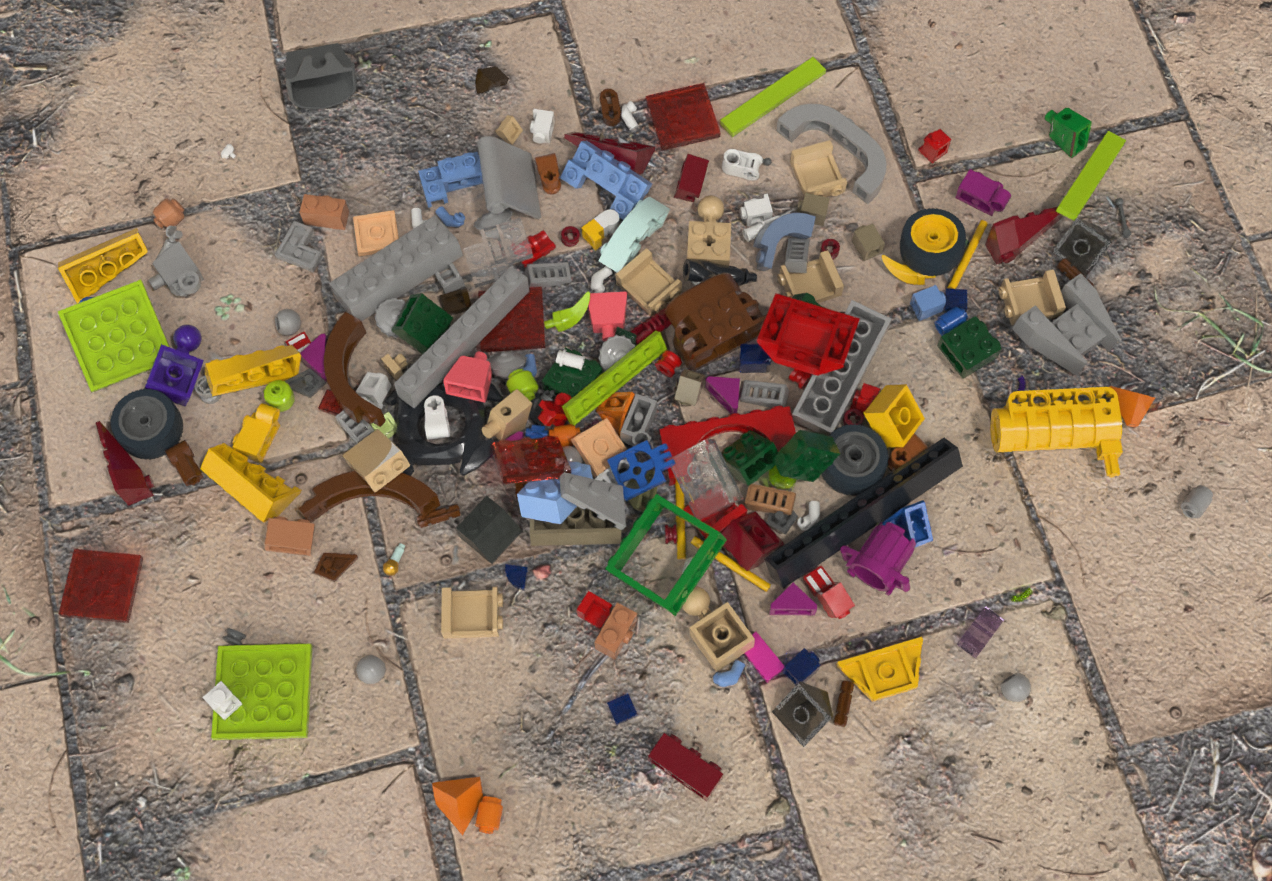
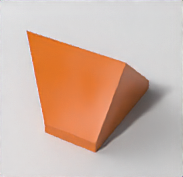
[1109,386,1155,428]
[595,392,635,438]
[432,777,483,836]

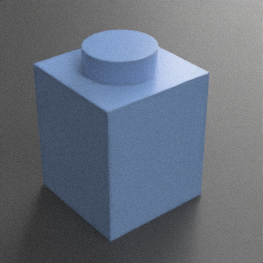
[910,285,946,321]

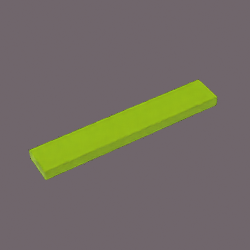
[720,57,826,137]
[1056,131,1126,221]
[562,331,667,426]

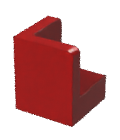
[576,591,612,629]

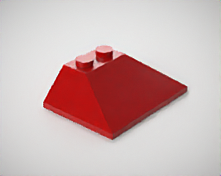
[757,293,860,376]

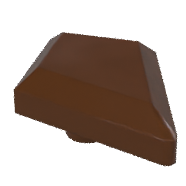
[314,553,358,582]

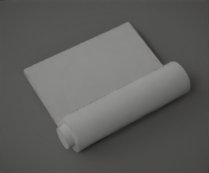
[477,136,541,219]

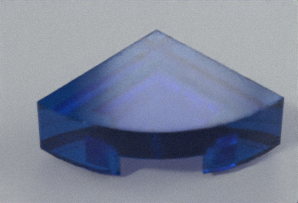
[505,564,528,591]

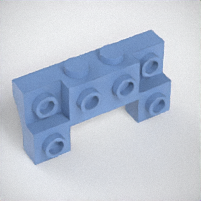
[560,140,652,220]
[418,152,483,208]

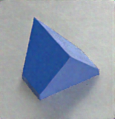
[882,500,933,547]

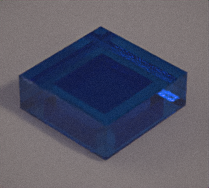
[945,288,967,312]
[607,694,638,726]

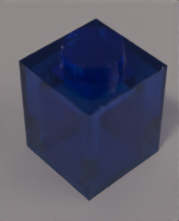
[739,344,771,373]
[783,648,821,689]

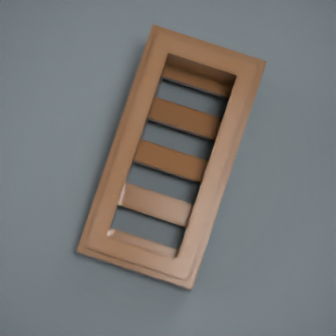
[745,484,796,515]

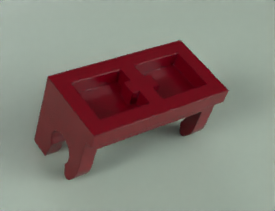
[674,154,709,202]

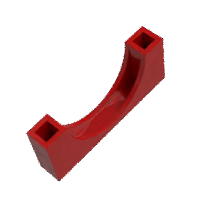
[659,406,796,486]

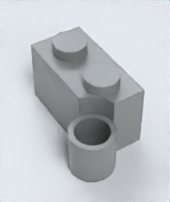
[620,394,657,454]

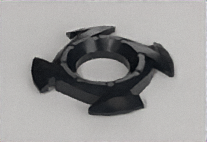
[385,383,503,476]

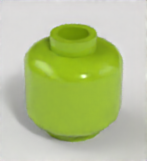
[506,369,539,401]
[264,380,295,412]

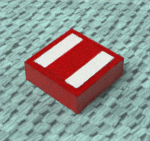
[285,332,311,353]
[802,565,833,598]

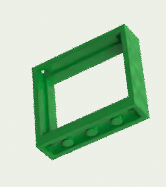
[605,494,727,616]

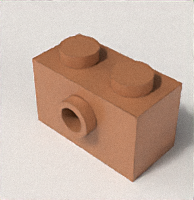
[300,194,349,230]
[265,516,315,556]
[594,603,638,660]

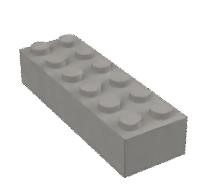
[329,215,463,321]
[792,300,891,436]

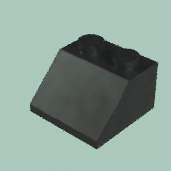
[456,495,522,564]

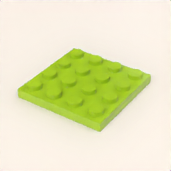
[57,280,170,392]
[211,644,313,740]

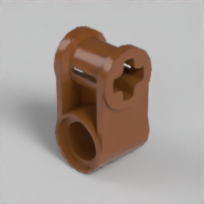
[535,153,561,194]
[887,433,929,472]

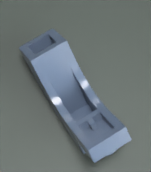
[753,213,816,271]

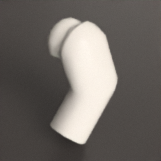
[621,101,639,131]
[590,266,613,293]
[797,501,820,531]

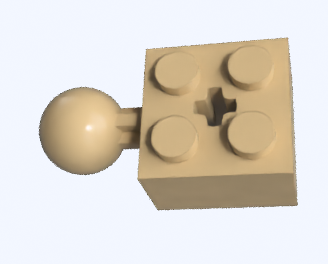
[687,195,731,266]
[682,586,755,672]

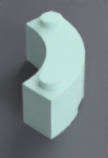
[599,197,670,273]

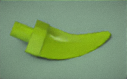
[544,291,590,332]

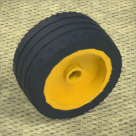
[900,208,966,276]

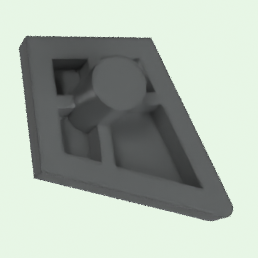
[285,368,326,398]
[766,497,798,535]

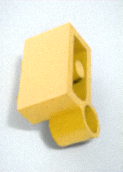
[232,403,280,463]

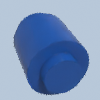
[934,306,968,336]

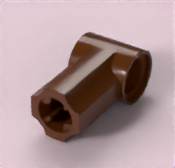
[165,440,203,486]

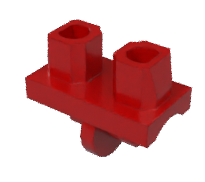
[512,230,556,268]
[538,393,572,426]

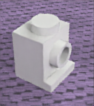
[530,109,555,144]
[740,194,773,227]
[356,372,391,409]
[202,681,242,720]

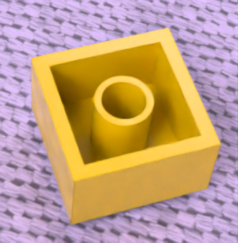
[864,384,925,447]

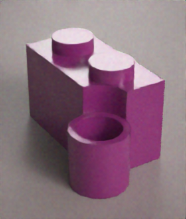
[955,169,1011,216]

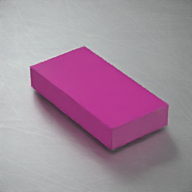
[744,632,785,683]

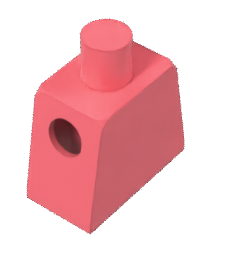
[588,292,627,342]
[444,351,492,403]

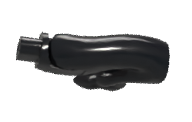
[683,259,757,285]

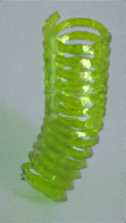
[1011,588,1033,602]

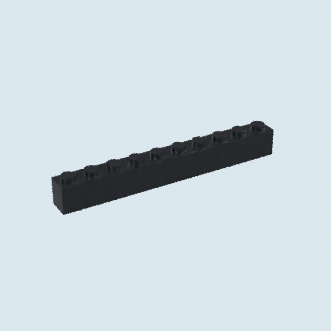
[764,437,963,589]

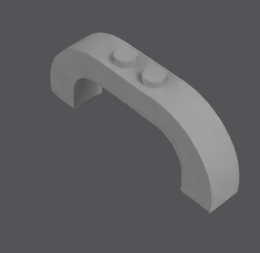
[776,104,886,204]

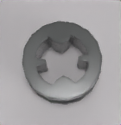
[222,628,246,645]

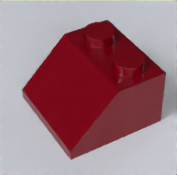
[721,511,785,571]

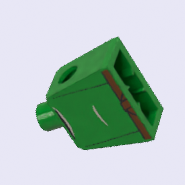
[1044,108,1092,158]

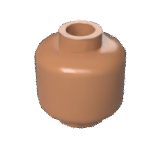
[153,198,185,229]

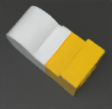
[581,209,619,251]

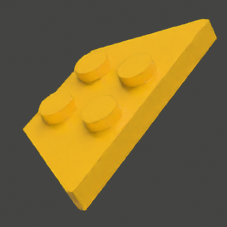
[836,637,923,702]

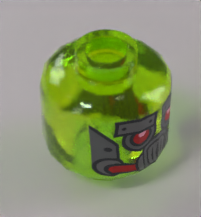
[767,465,797,492]

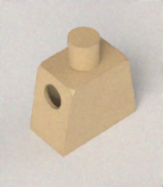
[482,389,533,441]

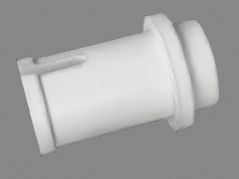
[556,349,585,370]

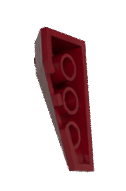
[564,132,655,175]
[985,207,1063,265]
[96,421,155,506]

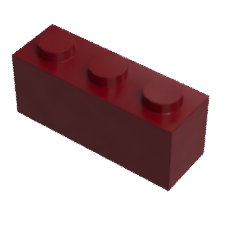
[648,733,724,802]

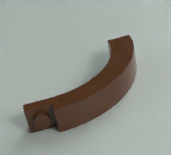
[324,311,386,427]
[298,471,440,523]

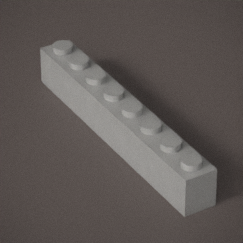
[394,266,529,408]

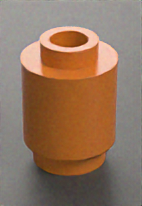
[549,424,581,448]
[475,796,503,834]

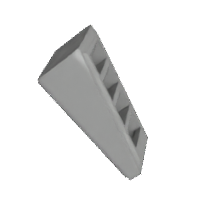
[785,238,810,273]
[525,262,572,290]
[434,263,465,294]
[740,380,789,408]
[335,411,374,444]

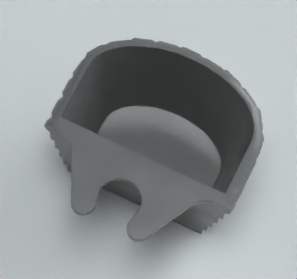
[285,43,357,110]

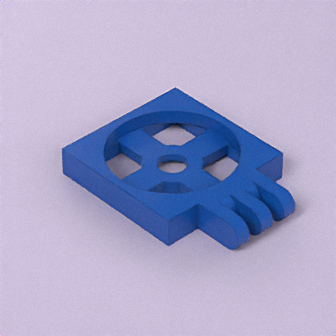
[607,440,676,501]

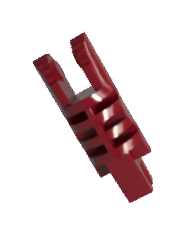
[627,308,671,345]

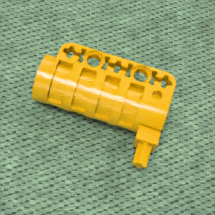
[990,387,1123,478]

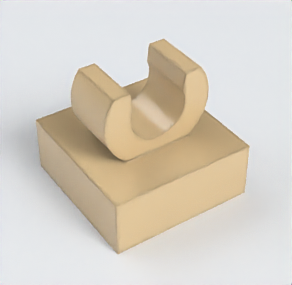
[495,115,523,145]
[381,354,408,381]

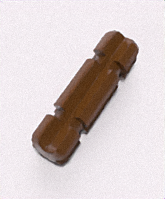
[1057,258,1094,287]
[416,504,461,528]
[833,681,854,727]

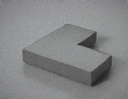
[275,221,323,273]

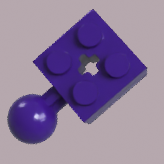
[144,324,204,407]

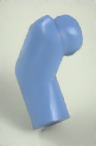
[435,206,465,227]
[523,354,537,377]
[713,660,745,687]

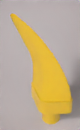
[881,255,935,285]

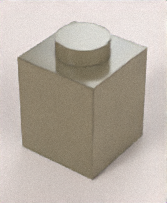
[797,193,830,226]
[852,223,885,261]
[674,369,706,406]

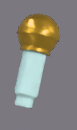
[383,543,405,576]

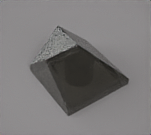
[1052,217,1112,277]
[772,682,833,747]

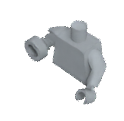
[148,226,204,297]

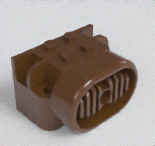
[665,273,767,372]

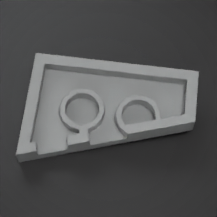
[560,472,626,530]

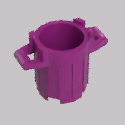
[840,522,916,596]

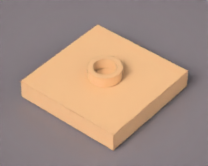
[353,210,399,257]
[571,418,627,478]

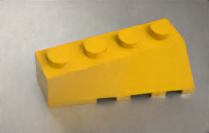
[58,228,148,304]
[205,345,301,396]
[200,443,302,523]

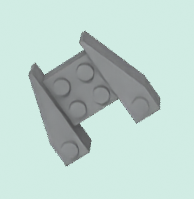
[1012,274,1120,375]

